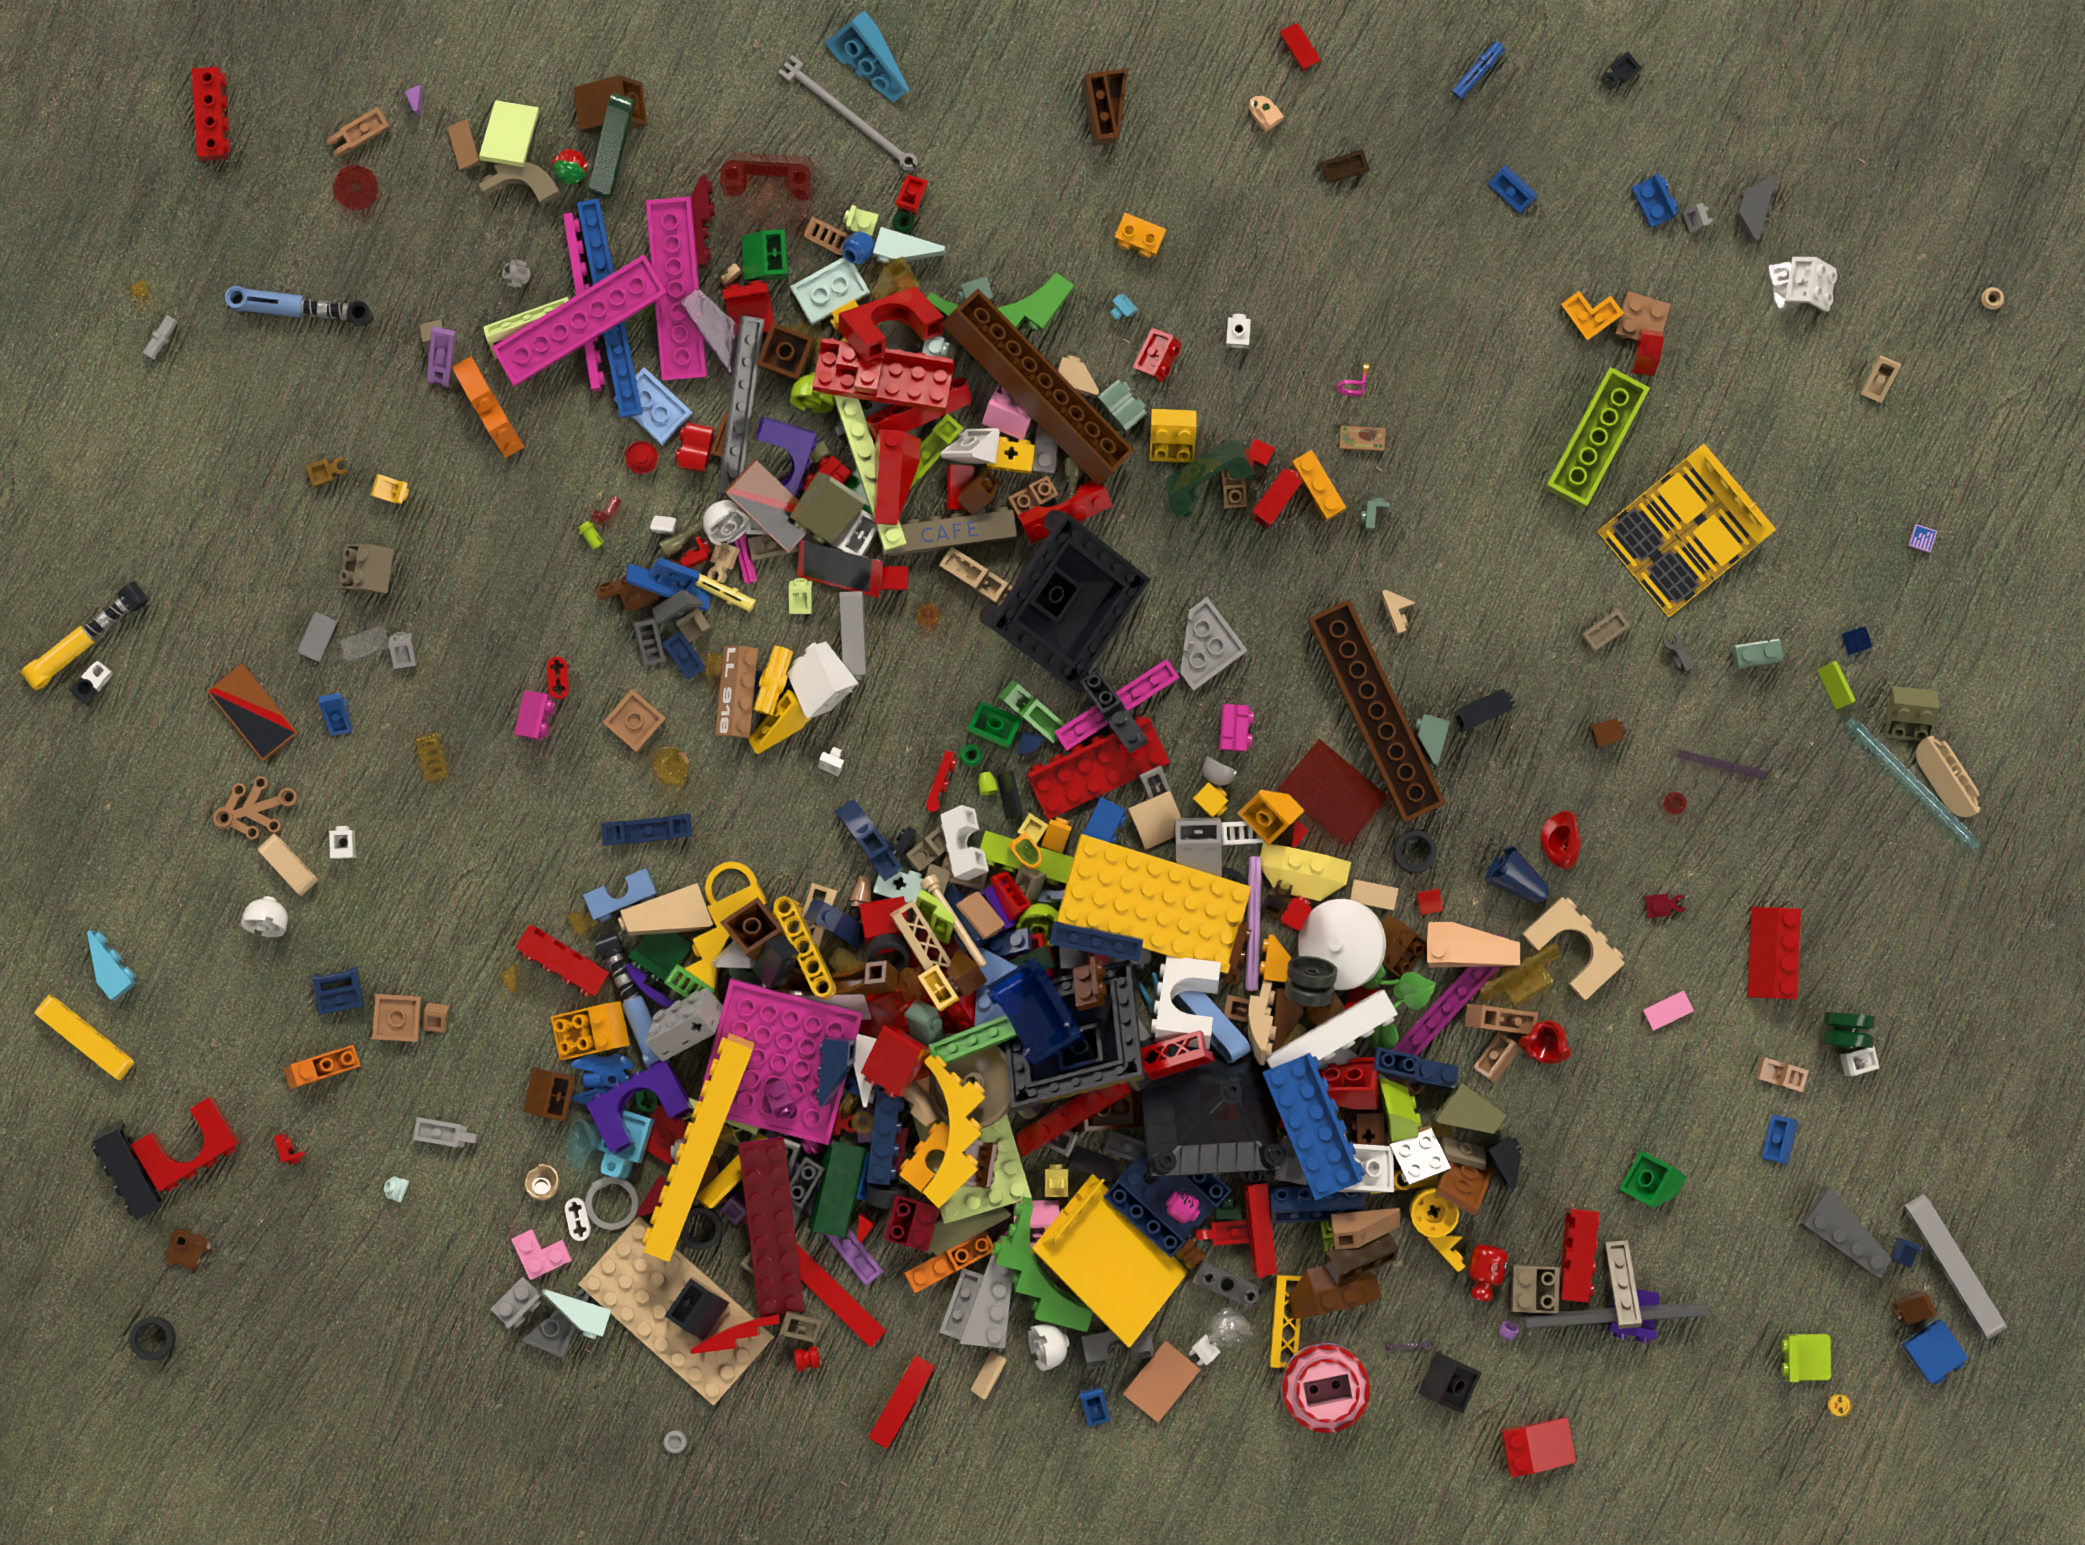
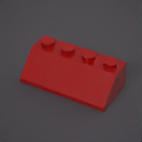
[1747,907,1801,1000]

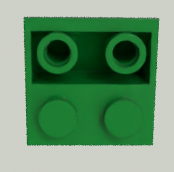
[742,229,789,281]

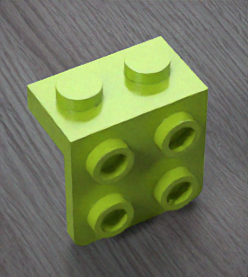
[1781,1334,1831,1382]

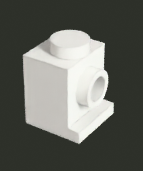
[1226,314,1251,349]
[329,826,357,859]

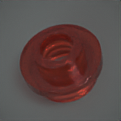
[1663,792,1687,815]

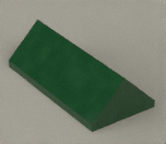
[807,1139,867,1238]

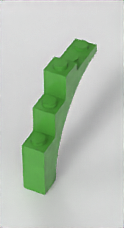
[927,272,1074,342]
[992,1196,1093,1332]

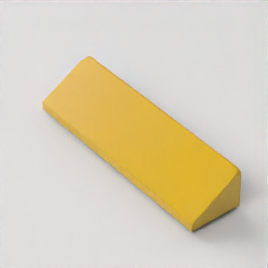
[697,1134,768,1209]

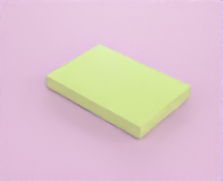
[479,100,539,167]

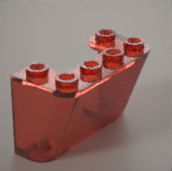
[720,152,815,201]

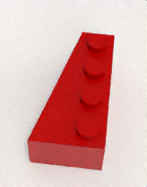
[515,924,611,997]

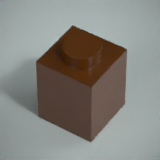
[1589,717,1626,748]

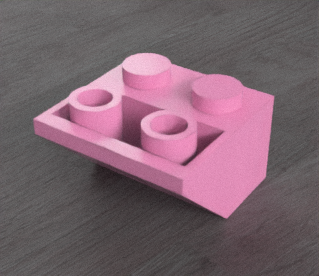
[982,384,1033,440]
[1014,1200,1059,1248]

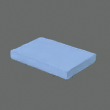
[613,367,693,446]

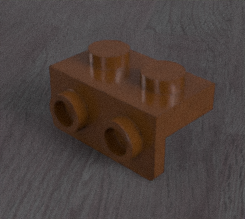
[964,1140,998,1188]

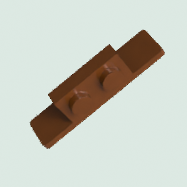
[596,560,682,613]

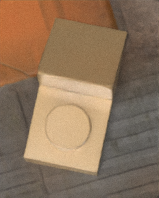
[1861,355,1901,403]
[1380,590,1415,636]

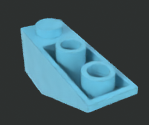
[87,930,137,1000]

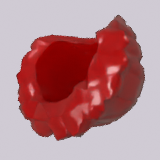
[1519,1020,1571,1064]

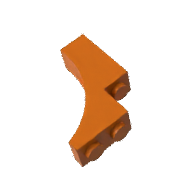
[452,356,525,458]

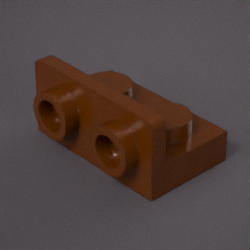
[1073,956,1107,1011]

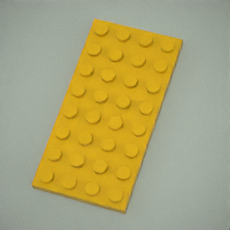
[1056,834,1251,974]

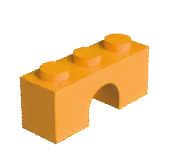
[1291,450,1346,522]
[899,1121,950,1193]

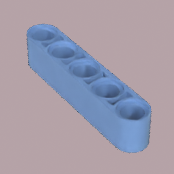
[1172,991,1250,1063]

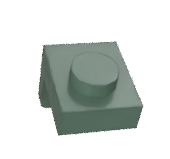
[1361,498,1390,531]

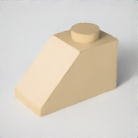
[1058,356,1099,399]

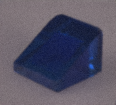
[1841,626,1872,655]

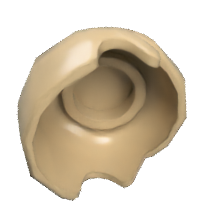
[524,1164,560,1201]

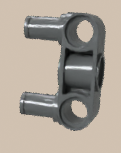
[1192,1261,1261,1308]

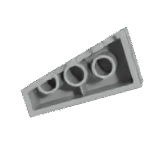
[960,1255,1013,1348]

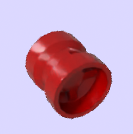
[794,1346,821,1372]

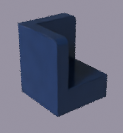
[1889,1238,1923,1268]

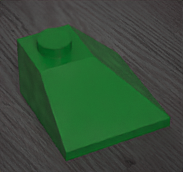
[1619,1150,1687,1208]

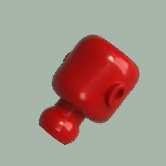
[1468,1244,1508,1302]

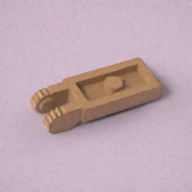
[326,107,390,157]

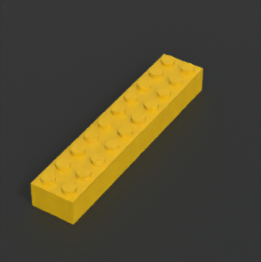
[642,1033,754,1262]

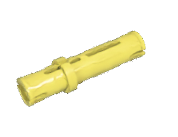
[695,574,756,613]

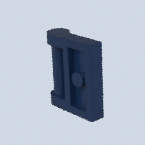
[312,966,365,1015]

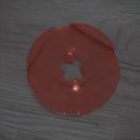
[333,165,379,211]

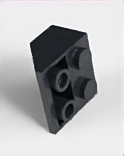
[665,1277,730,1341]

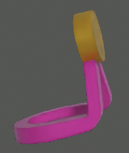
[1336,363,1369,396]

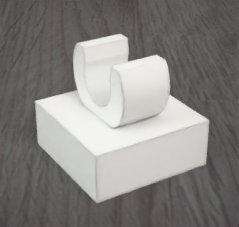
[818,747,844,777]
[1189,1334,1220,1365]

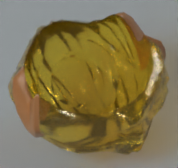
[651,747,690,787]

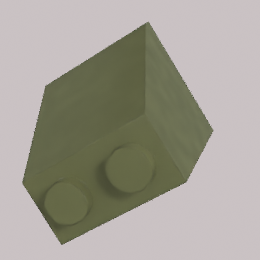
[789,472,867,544]
[1432,1083,1507,1134]

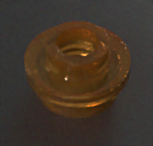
[917,604,939,626]

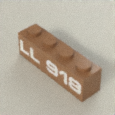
[715,646,758,738]

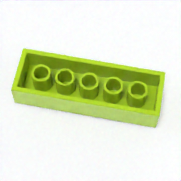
[1544,367,1650,510]

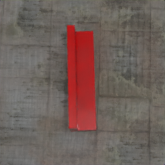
[1141,1030,1214,1081]
[1243,1183,1277,1278]

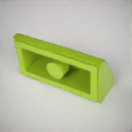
[1817,661,1855,709]

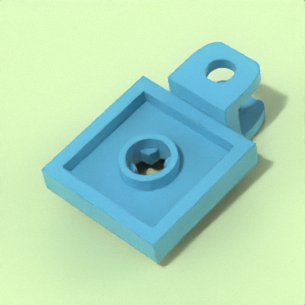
[598,1110,654,1179]

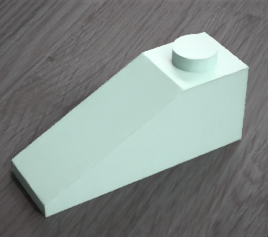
[873,227,946,264]
[542,1289,611,1339]

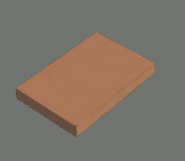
[1123,1340,1201,1423]

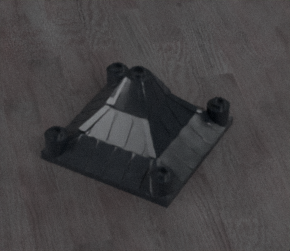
[979,510,1151,691]
[1005,960,1150,1119]
[1140,1036,1286,1178]

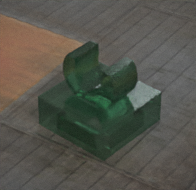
[1215,1198,1239,1220]

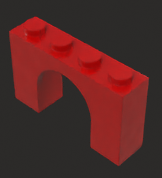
[838,286,944,362]
[131,1097,241,1193]

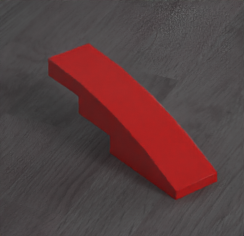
[690,1314,781,1354]
[867,1355,935,1450]

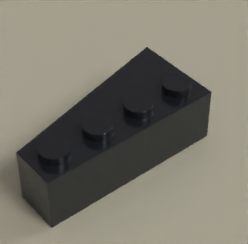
[92,1119,163,1220]

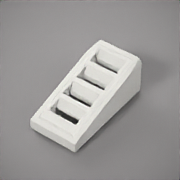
[1221,821,1265,846]

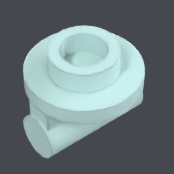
[384,1176,409,1202]

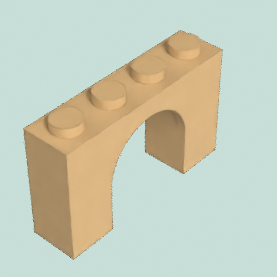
[1521,897,1625,1001]

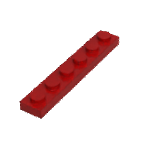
[1013,1083,1132,1157]

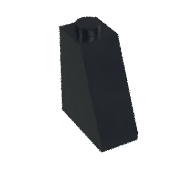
[1453,688,1515,733]

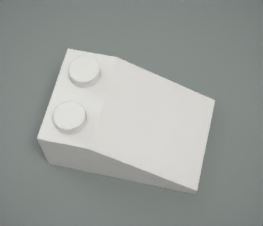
[1338,1144,1394,1192]

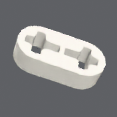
[565,1198,591,1241]

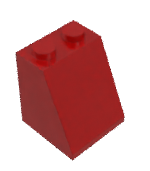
[860,1025,931,1098]

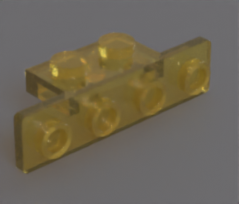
[1480,943,1561,1007]

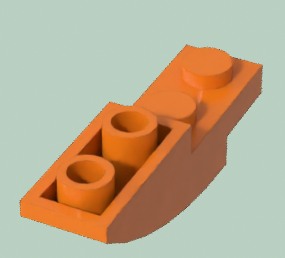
[903,1230,994,1293]

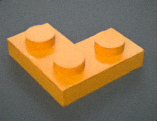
[1561,291,1624,341]

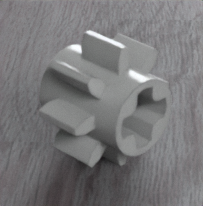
[502,259,530,288]

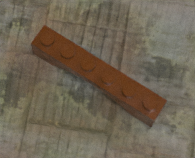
[762,961,898,996]

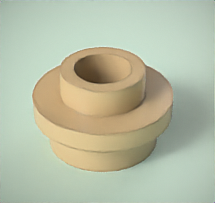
[1981,287,2004,310]

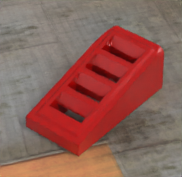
[990,871,1032,921]

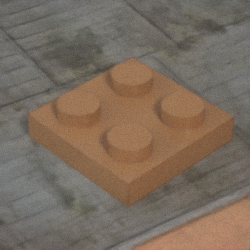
[1614,291,1671,342]
[603,689,667,752]
[372,994,422,1042]

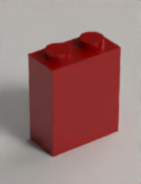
[1250,468,1302,530]

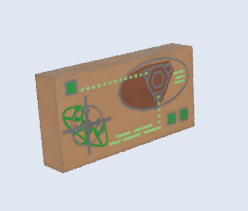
[1339,426,1386,452]

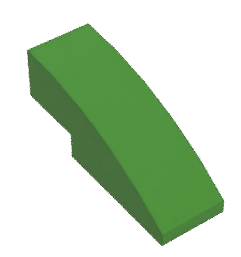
[998,680,1066,744]

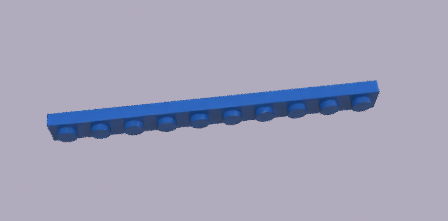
[577,198,643,419]

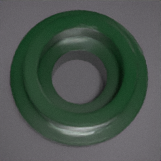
[892,211,915,234]

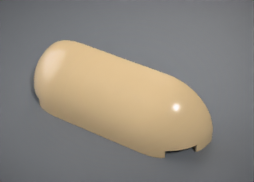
[1916,736,1980,817]

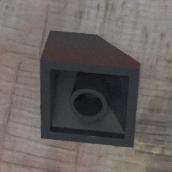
[1484,1135,1522,1190]

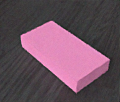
[1642,991,1694,1031]

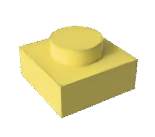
[1017,813,1048,845]

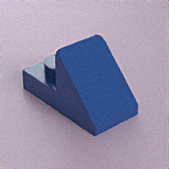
[319,692,353,736]

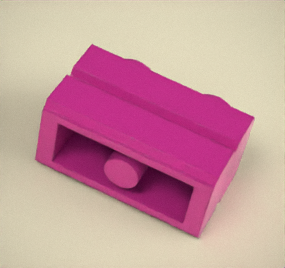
[1219,704,1254,752]

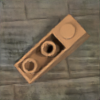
[1331,1208,1400,1250]

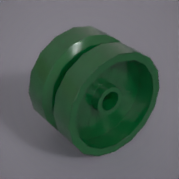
[1822,1012,1875,1049]

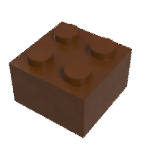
[756,322,817,382]

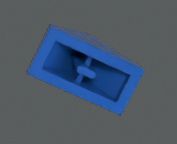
[1080,1386,1111,1427]

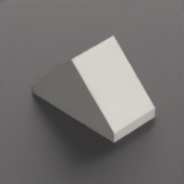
[1840,1046,1879,1076]

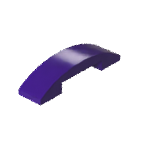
[626,963,675,1008]

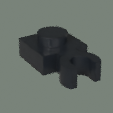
[1601,51,1642,91]

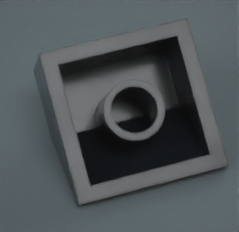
[1418,1352,1482,1414]

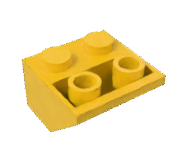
[1149,409,1196,463]

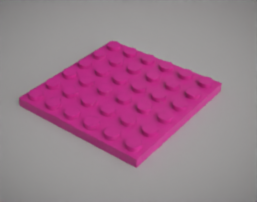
[699,978,863,1145]

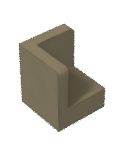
[676,608,712,643]

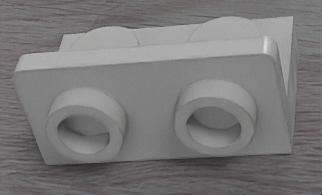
[490,1276,543,1329]

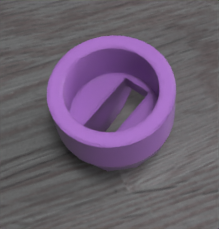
[1499,1321,1519,1341]

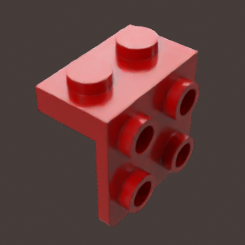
[722,280,774,338]

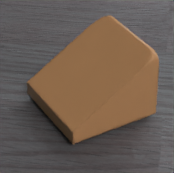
[423,1003,449,1033]

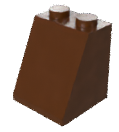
[573,75,648,134]
[720,897,785,960]

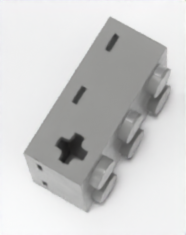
[645,987,723,1062]

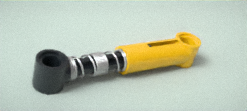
[20,581,149,691]

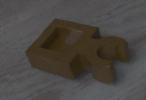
[1260,879,1293,919]

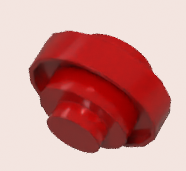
[625,441,659,474]

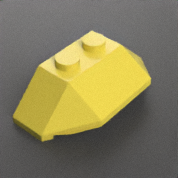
[1260,843,1351,901]

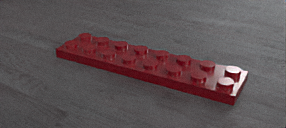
[738,1137,805,1318]

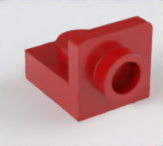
[680,536,711,568]
[274,1134,306,1165]

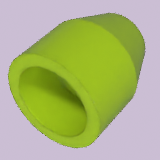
[978,772,998,796]

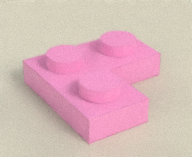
[511,1229,572,1280]

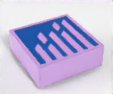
[1908,524,1937,553]

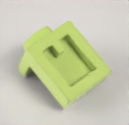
[843,205,879,238]
[789,578,812,614]

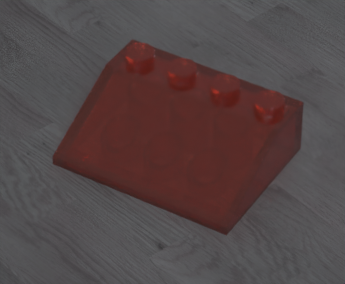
[1276,739,1388,848]

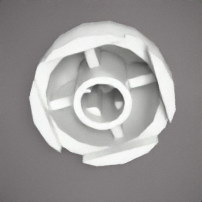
[703,500,749,545]
[241,896,288,937]
[1028,1323,1069,1371]

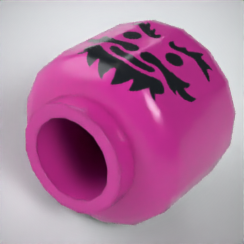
[1165,1190,1200,1224]

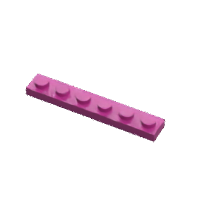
[1054,659,1180,751]

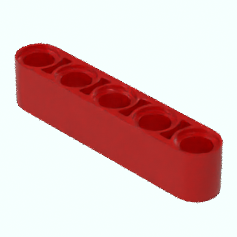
[867,377,972,442]

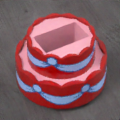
[1280,1342,1370,1433]

